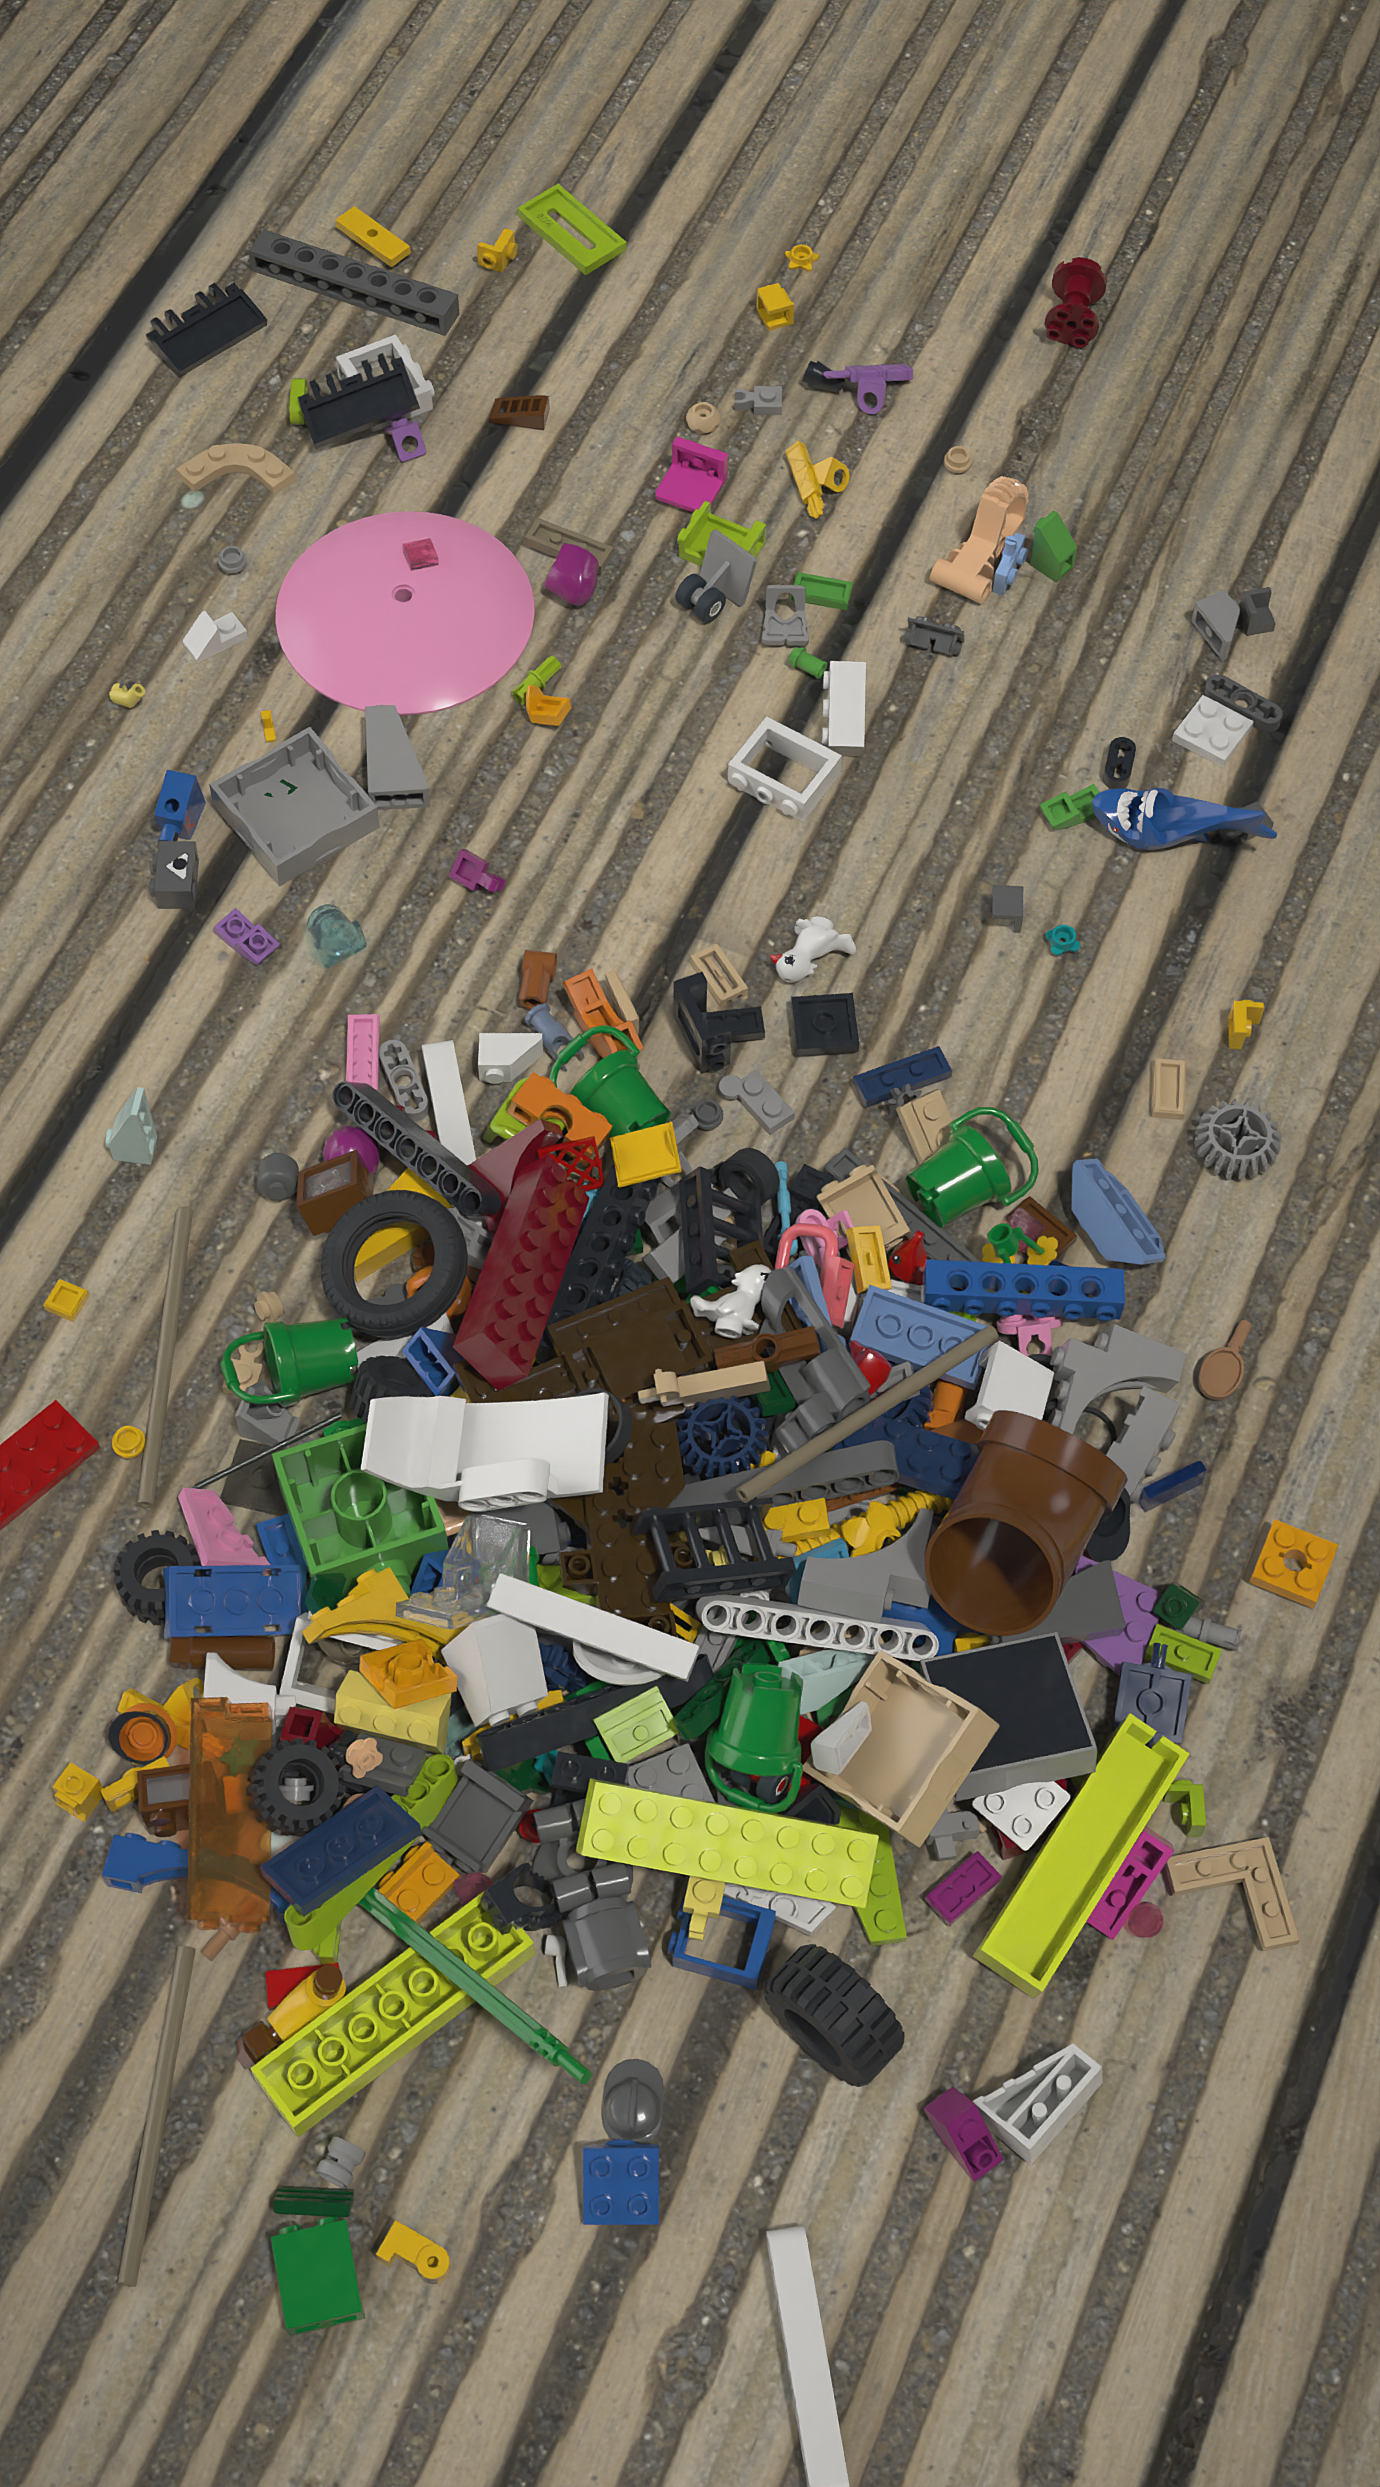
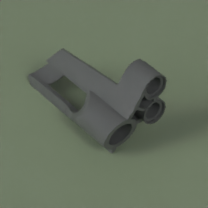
[759,1267,871,1455]

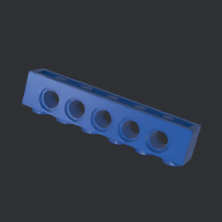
[923,1259,1125,1321]

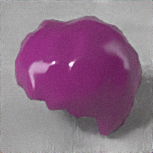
[322,1126,379,1176]

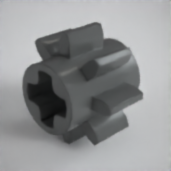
[884,1084,922,1124]

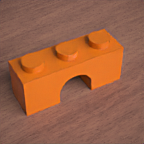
[507,1072,613,1167]

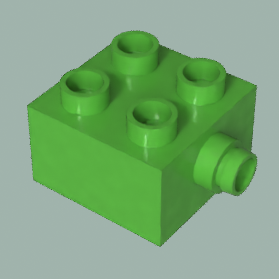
[272,1423,449,1598]

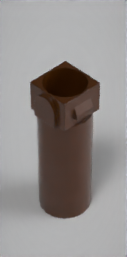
[169,1636,276,1671]

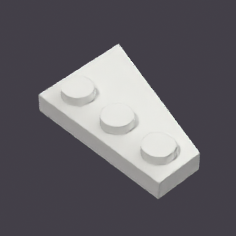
[724,1882,836,1936]

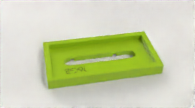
[517,184,627,275]

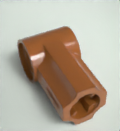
[519,950,557,1011]

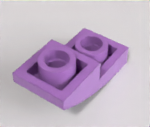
[213,908,280,966]

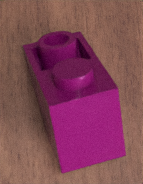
[924,2086,1004,2182]

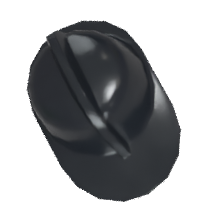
[1086,1488,1131,1562]

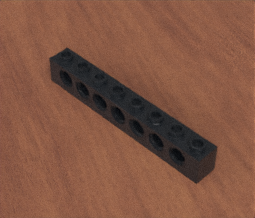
[535,1164,662,1364]

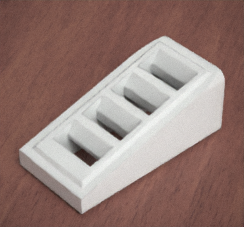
[811,1701,872,1775]

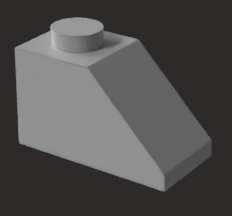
[1191,590,1240,661]

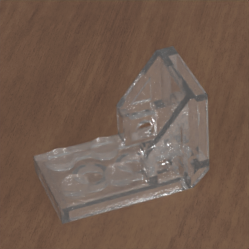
[396,1513,530,1629]

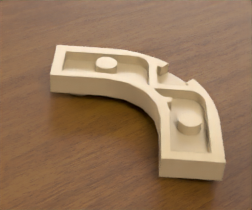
[176,443,296,495]

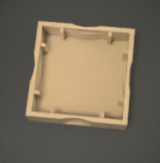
[803,1650,1000,1848]

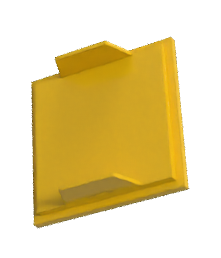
[610,1122,682,1188]

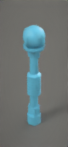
[774,1161,798,1256]

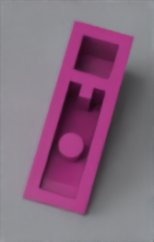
[1086,1826,1174,1940]

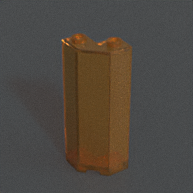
[187,1697,273,1933]

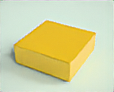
[43,1279,90,1322]

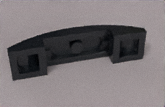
[764,1164,833,1269]

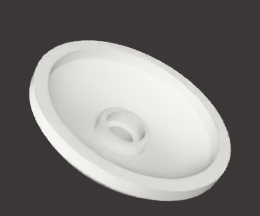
[573,1636,678,1686]

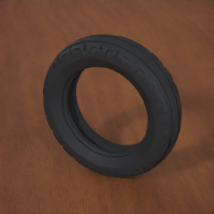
[321,1190,468,1338]

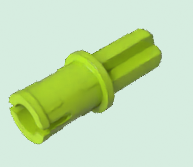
[511,656,561,705]

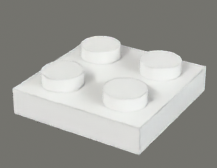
[1172,695,1254,767]

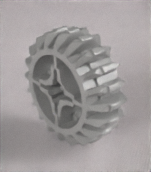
[1194,1098,1281,1182]

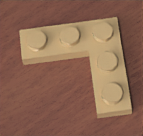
[1165,1837,1300,1951]

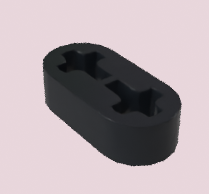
[1103,737,1136,789]

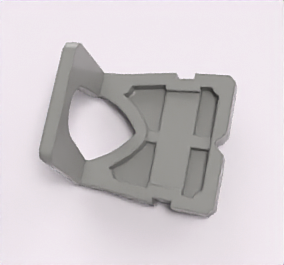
[762,585,809,646]

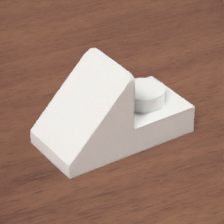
[183,610,248,663]

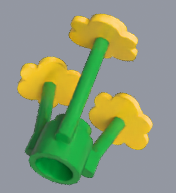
[982,1223,1058,1294]

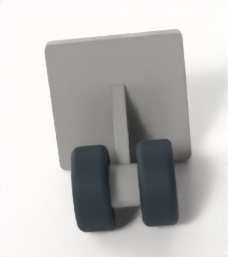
[675,530,757,623]

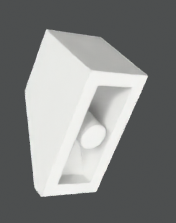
[478,1033,543,1084]

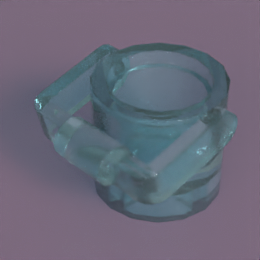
[307,904,367,968]

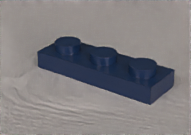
[853,1046,952,1108]

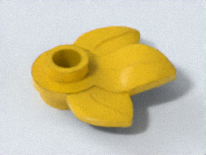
[841,1501,902,1557]

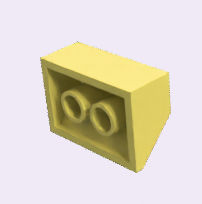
[334,1670,452,1754]

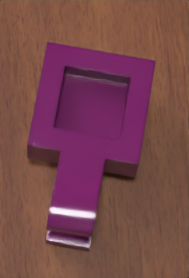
[449,849,506,893]

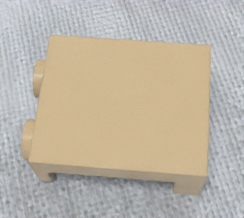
[816,1165,913,1258]

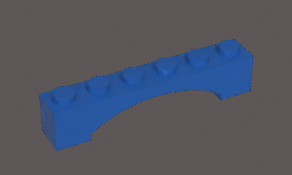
[102,1833,291,1924]

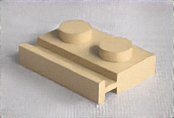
[895,1089,953,1165]

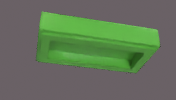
[791,572,853,610]

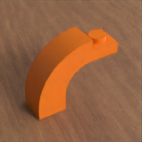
[562,968,644,1059]

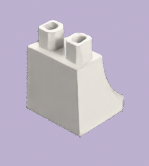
[202,1653,297,1741]

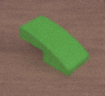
[1040,784,1100,830]

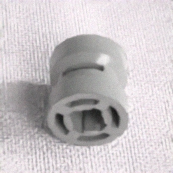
[315,2136,366,2189]

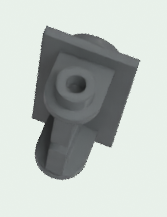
[903,616,965,656]

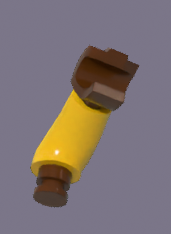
[236,1965,346,2072]

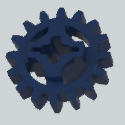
[539,1642,590,1693]

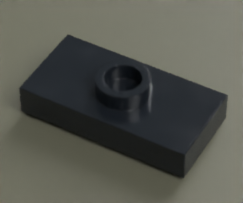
[701,1006,765,1042]

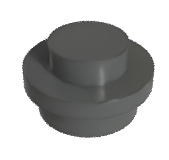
[692,1099,724,1130]

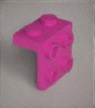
[655,436,728,512]

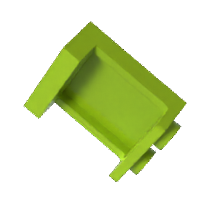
[677,501,766,567]

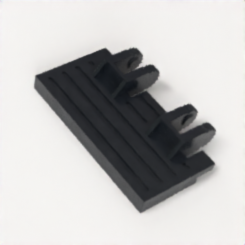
[146,283,268,378]
[298,353,420,449]

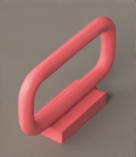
[774,1223,854,1328]

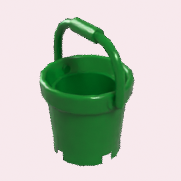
[549,1025,672,1139]
[905,1107,1039,1228]
[220,1318,359,1408]
[705,1663,803,1813]

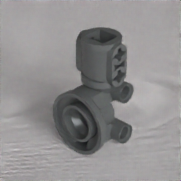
[533,1798,652,1991]

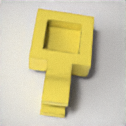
[683,1876,726,1941]

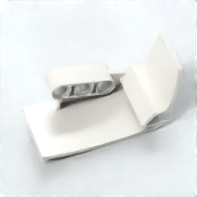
[361,1392,609,1512]

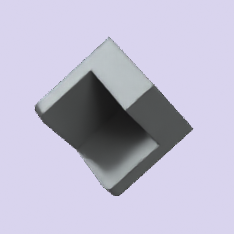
[1239,587,1276,636]
[990,885,1024,933]

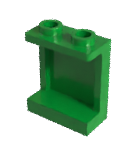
[271,2217,366,2337]

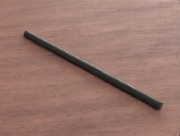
[194,1412,342,1489]

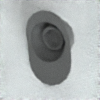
[603,2059,664,2145]

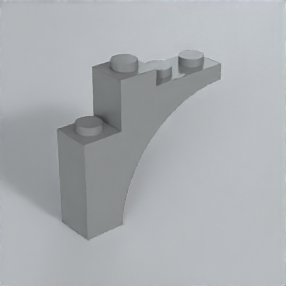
[1048,1324,1186,1434]
[797,1508,938,1623]

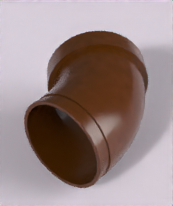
[924,1410,1128,1636]

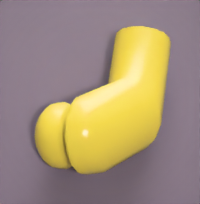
[109,683,146,708]

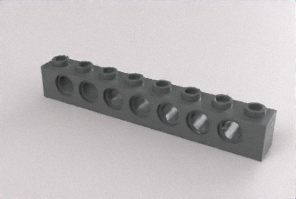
[249,230,460,336]

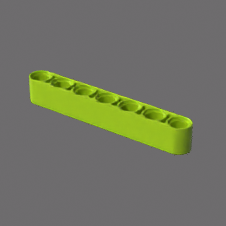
[284,1754,459,1951]

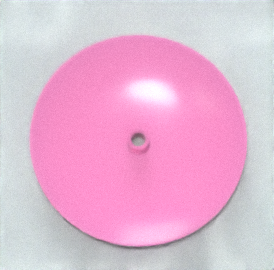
[276,511,535,716]

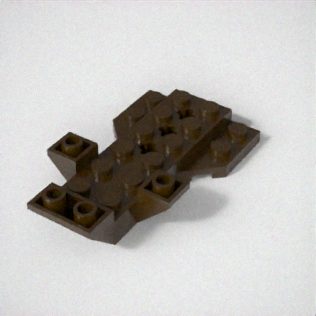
[546,1419,696,1637]

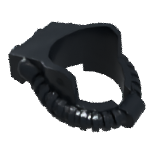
[481,1863,562,1935]

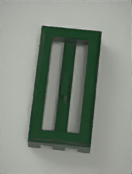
[274,2186,354,2217]

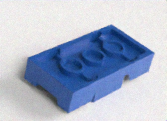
[163,1565,307,1638]

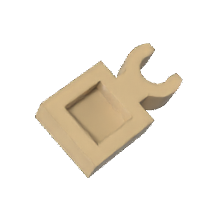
[222,1342,265,1395]

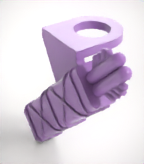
[824,364,913,414]

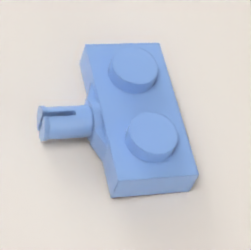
[993,532,1028,595]

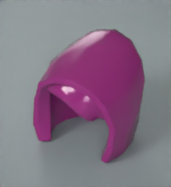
[544,543,599,607]

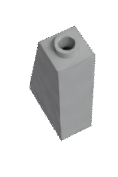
[365,705,430,810]

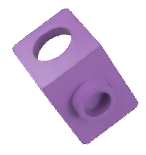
[383,417,426,462]

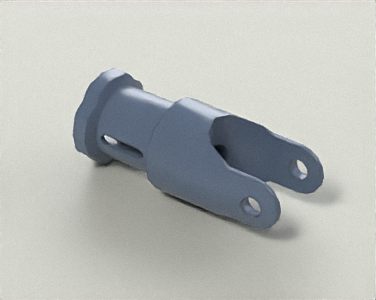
[525,1003,585,1071]

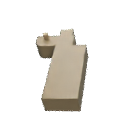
[638,1361,771,1407]

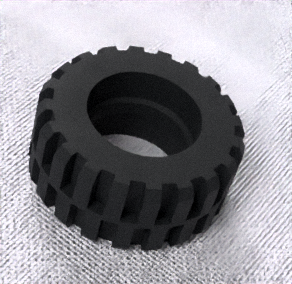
[764,1944,905,2087]

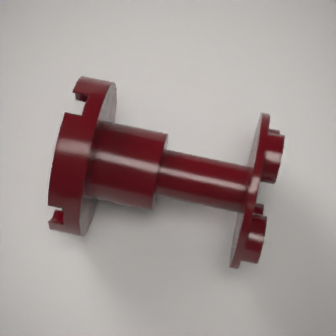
[1044,257,1107,348]

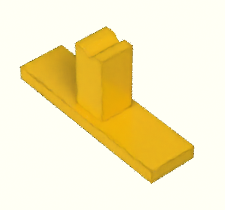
[260,710,276,743]

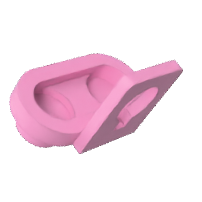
[796,1209,854,1268]
[997,1315,1062,1356]

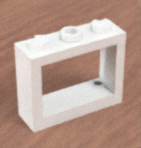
[336,335,435,432]
[728,716,842,822]
[279,1611,404,1714]

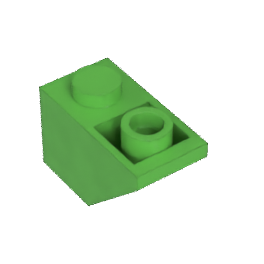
[1030,510,1077,583]

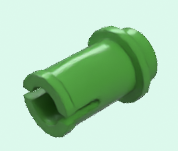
[788,647,827,679]

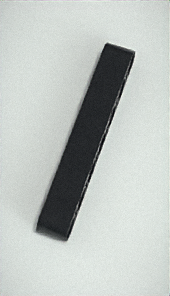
[332,1081,501,1216]
[476,1654,714,1771]

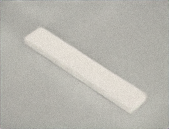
[487,1573,700,1682]

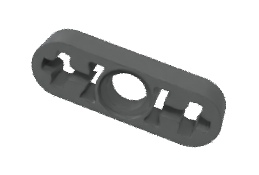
[1204,675,1282,732]

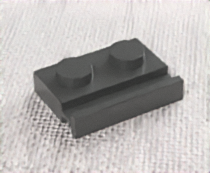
[339,1733,426,1797]

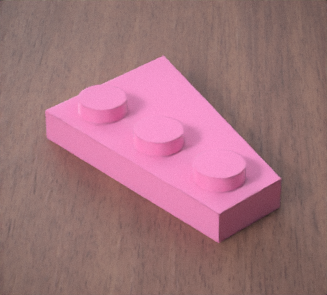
[178,1487,271,1574]

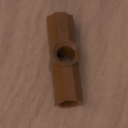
[715,1326,821,1372]

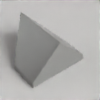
[235,1380,300,1449]

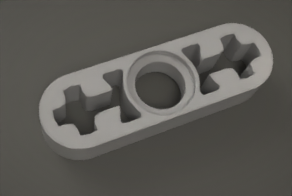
[379,1040,429,1122]

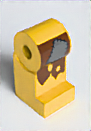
[376,2220,450,2284]

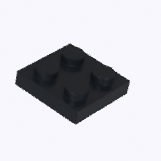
[791,993,860,1056]

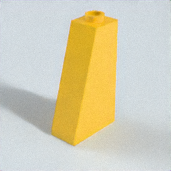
[354,1168,452,1282]

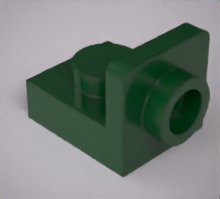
[1154,1582,1206,1629]

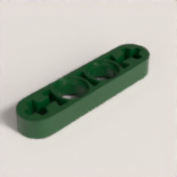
[672,1639,771,1740]

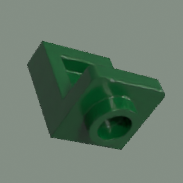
[304,1573,347,1615]
[493,1757,550,1795]

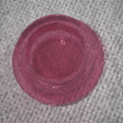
[1128,1901,1163,1938]

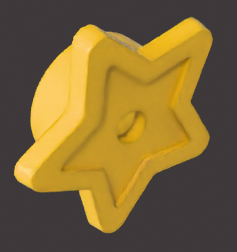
[785,244,820,272]

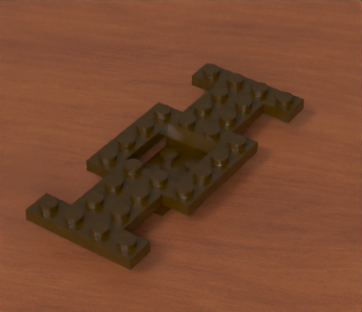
[453,1240,814,1424]

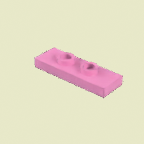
[346,1014,380,1092]

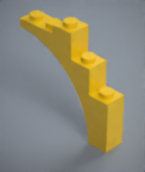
[302,1567,486,1666]

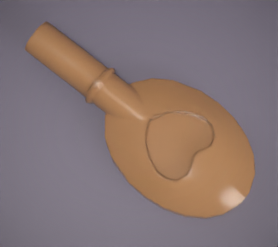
[1198,1320,1252,1400]

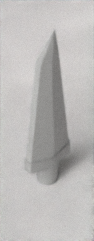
[699,1525,797,1559]

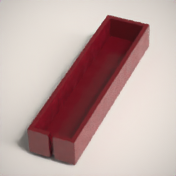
[453,1154,590,1391]

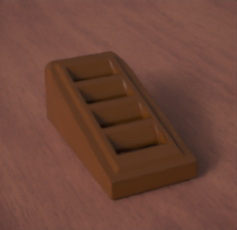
[490,395,550,430]

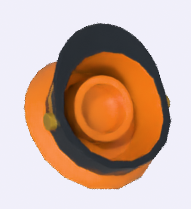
[108,1703,177,1766]

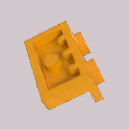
[378,1841,461,1923]

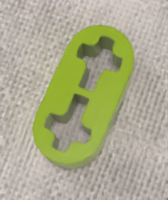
[289,378,308,425]

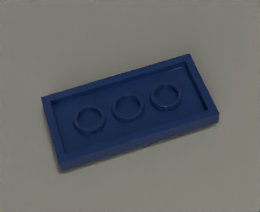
[832,1416,981,1500]
[260,1785,422,1917]

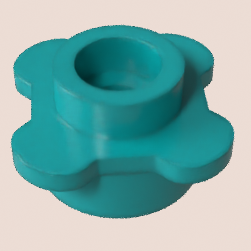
[1045,925,1080,956]

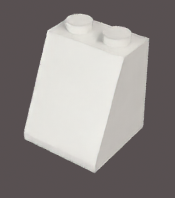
[441,1614,548,1727]

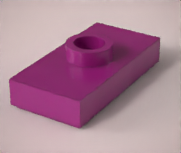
[925,1851,1002,1927]

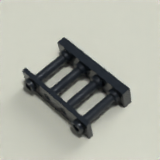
[679,1166,764,1296]
[633,1497,796,1602]

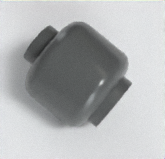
[257,1153,299,1200]

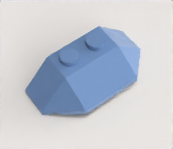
[1071,1158,1166,1265]

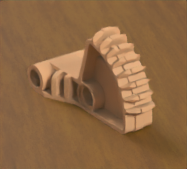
[930,476,1029,604]

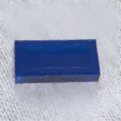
[1139,1461,1207,1513]

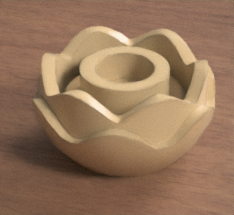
[686,402,721,435]

